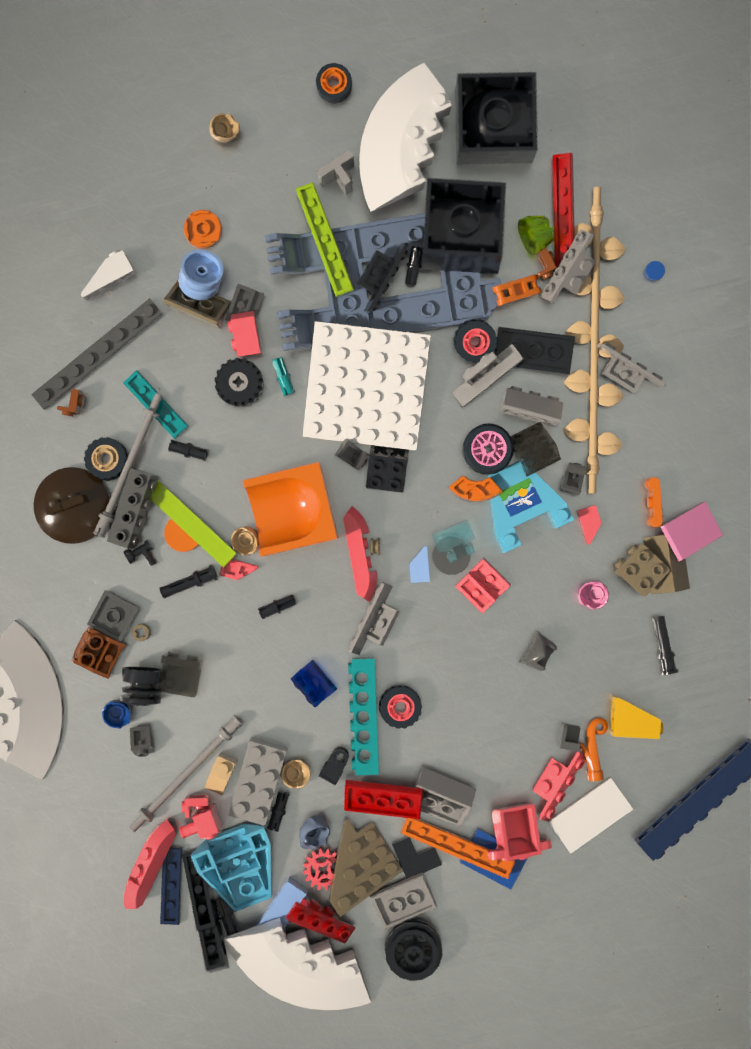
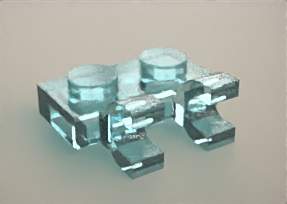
[432,520,475,563]

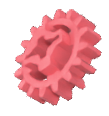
[303,847,337,890]

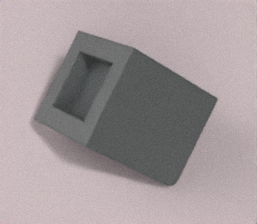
[558,723,581,752]

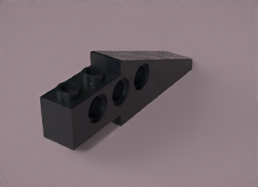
[182,851,230,973]

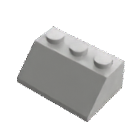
[500,386,563,426]
[414,767,476,827]

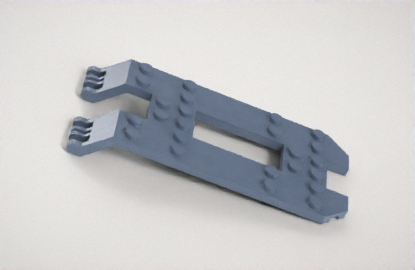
[264,213,501,351]

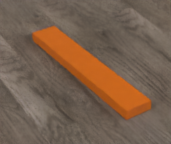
[401,818,515,879]

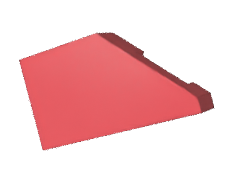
[577,505,601,544]
[219,559,259,580]

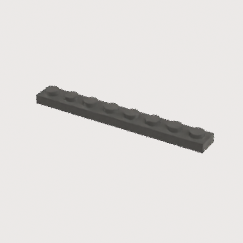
[31,298,162,410]

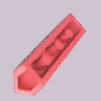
[343,506,377,602]
[124,820,176,909]

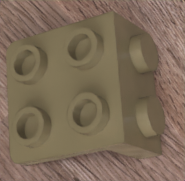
[613,543,669,596]

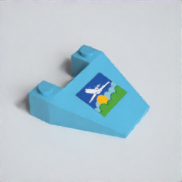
[487,460,574,553]

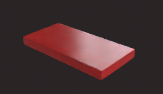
[344,780,423,819]

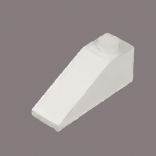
[81,250,137,301]

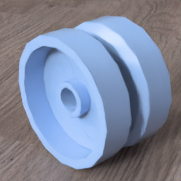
[178,249,224,300]

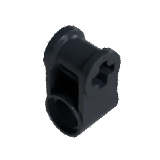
[319,746,349,785]

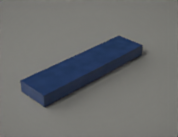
[160,846,183,925]

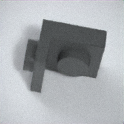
[130,725,154,757]

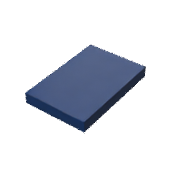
[460,828,527,890]

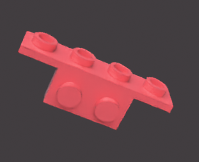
[533,751,585,821]

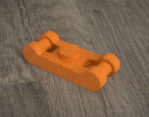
[492,274,542,306]
[645,477,663,527]

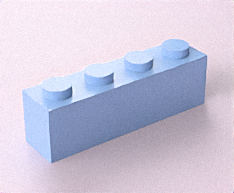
[256,877,308,932]

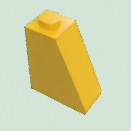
[610,696,664,739]

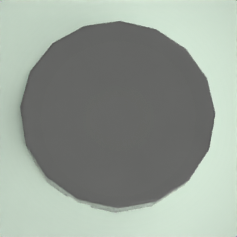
[432,537,470,575]

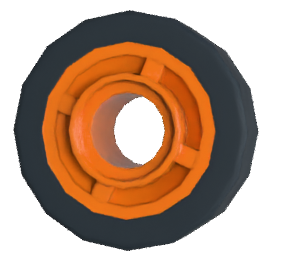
[316,63,352,103]

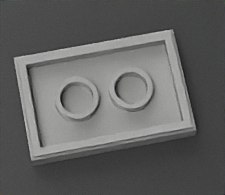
[370,872,437,930]

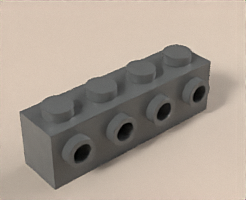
[107,468,158,549]

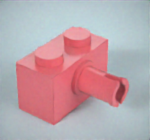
[179,803,223,840]

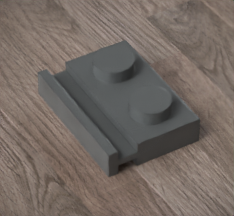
[225,284,264,321]

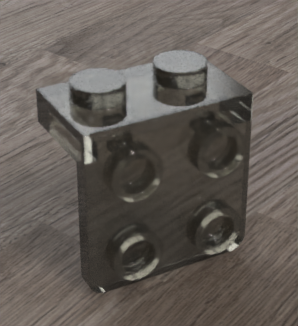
[159,651,203,697]

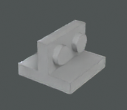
[317,150,355,195]

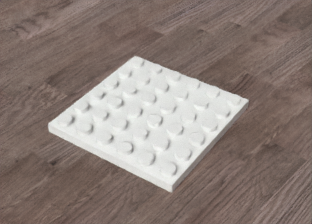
[303,321,431,450]

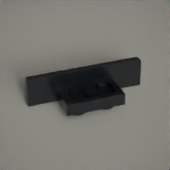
[357,243,409,313]

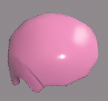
[578,580,610,609]

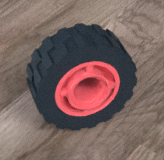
[454,319,497,363]
[379,685,422,729]

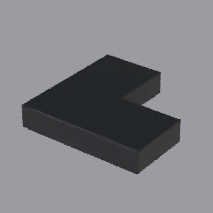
[392,837,442,879]

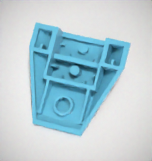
[190,824,271,912]

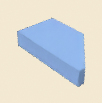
[409,546,430,583]

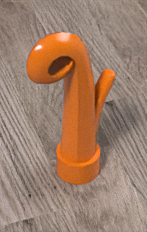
[580,718,608,781]

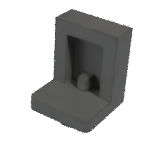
[335,439,369,470]
[560,462,587,495]

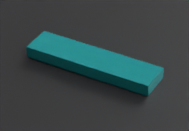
[123,370,189,439]

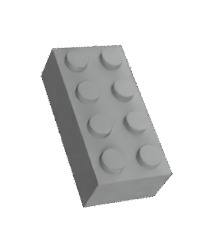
[228,738,288,826]

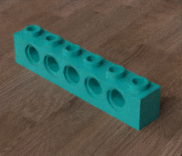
[348,657,379,776]

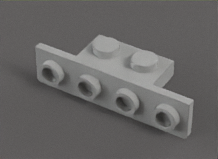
[541,229,596,303]
[596,342,666,393]
[452,344,523,407]
[349,582,400,655]

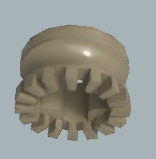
[370,538,380,555]
[132,623,151,641]

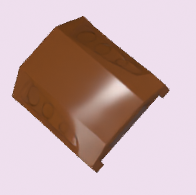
[72,627,126,679]

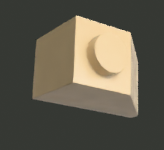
[204,752,238,795]

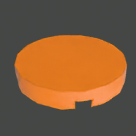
[184,210,222,249]
[164,519,199,552]

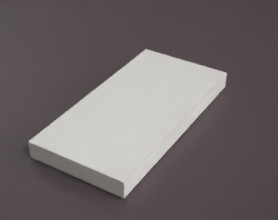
[548,777,633,853]

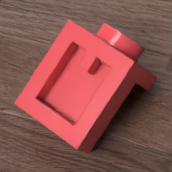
[182,794,210,818]

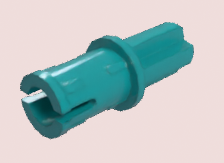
[272,357,295,396]

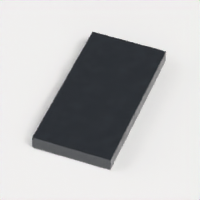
[495,327,575,375]

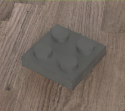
[87,590,139,642]

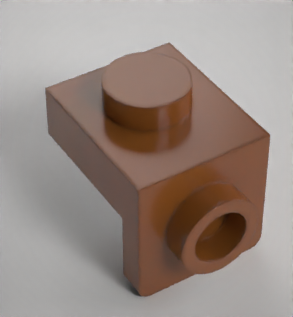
[536,247,556,280]
[57,389,85,417]

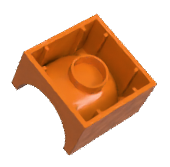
[243,462,339,557]

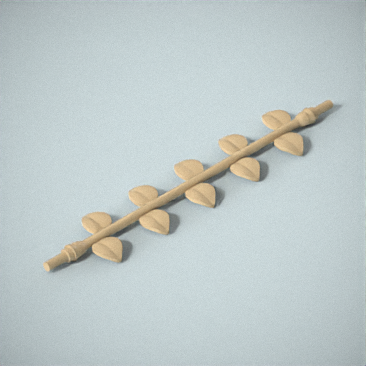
[564,187,625,494]

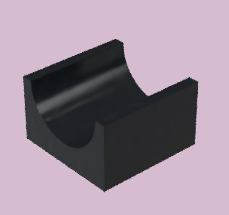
[421,178,506,274]

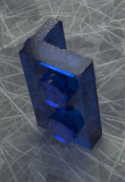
[291,660,337,708]

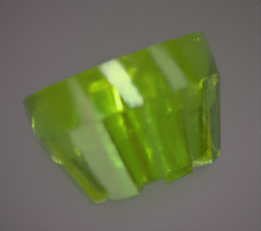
[518,215,554,255]

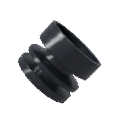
[120,666,163,706]

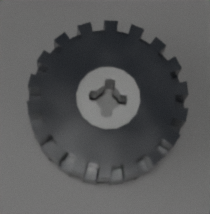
[214,358,264,408]

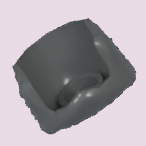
[519,631,557,671]

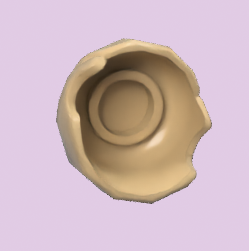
[209,113,240,143]
[231,526,259,556]
[280,759,311,789]

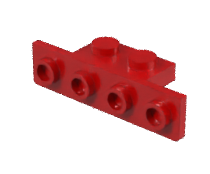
[286,898,355,944]

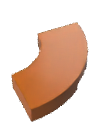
[449,475,503,502]

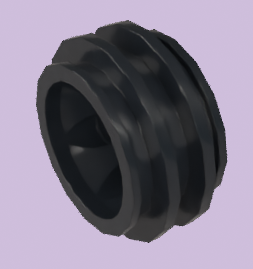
[385,919,443,981]

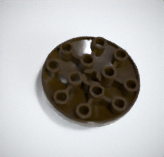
[33,467,110,544]

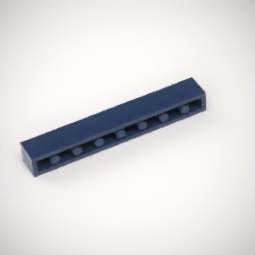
[634,738,751,861]

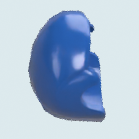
[102,699,132,729]

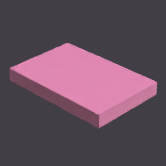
[661,502,723,561]

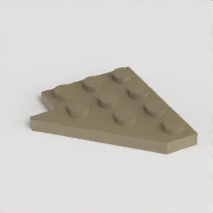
[329,819,403,916]

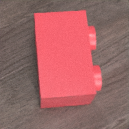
[228,311,261,357]

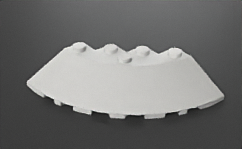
[359,63,452,213]
[0,620,63,780]
[225,918,371,1011]

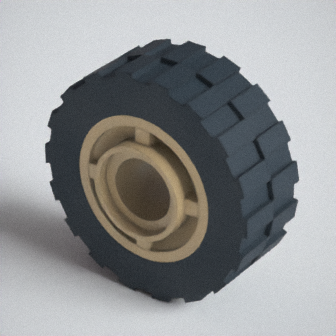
[84,437,128,481]

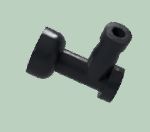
[123,539,157,566]

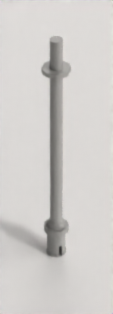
[93,393,162,538]
[130,716,243,832]

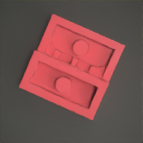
[455,558,511,613]

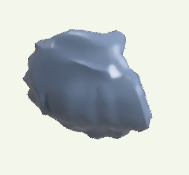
[299,814,330,849]

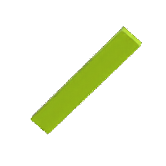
[295,182,354,297]
[150,479,237,568]

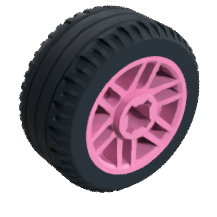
[463,423,514,475]

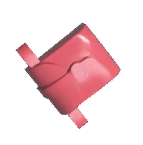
[488,803,552,861]

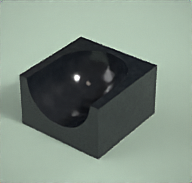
[455,72,537,164]

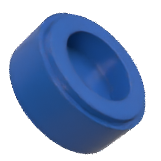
[645,261,665,281]

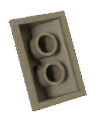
[163,280,231,329]
[643,534,690,594]

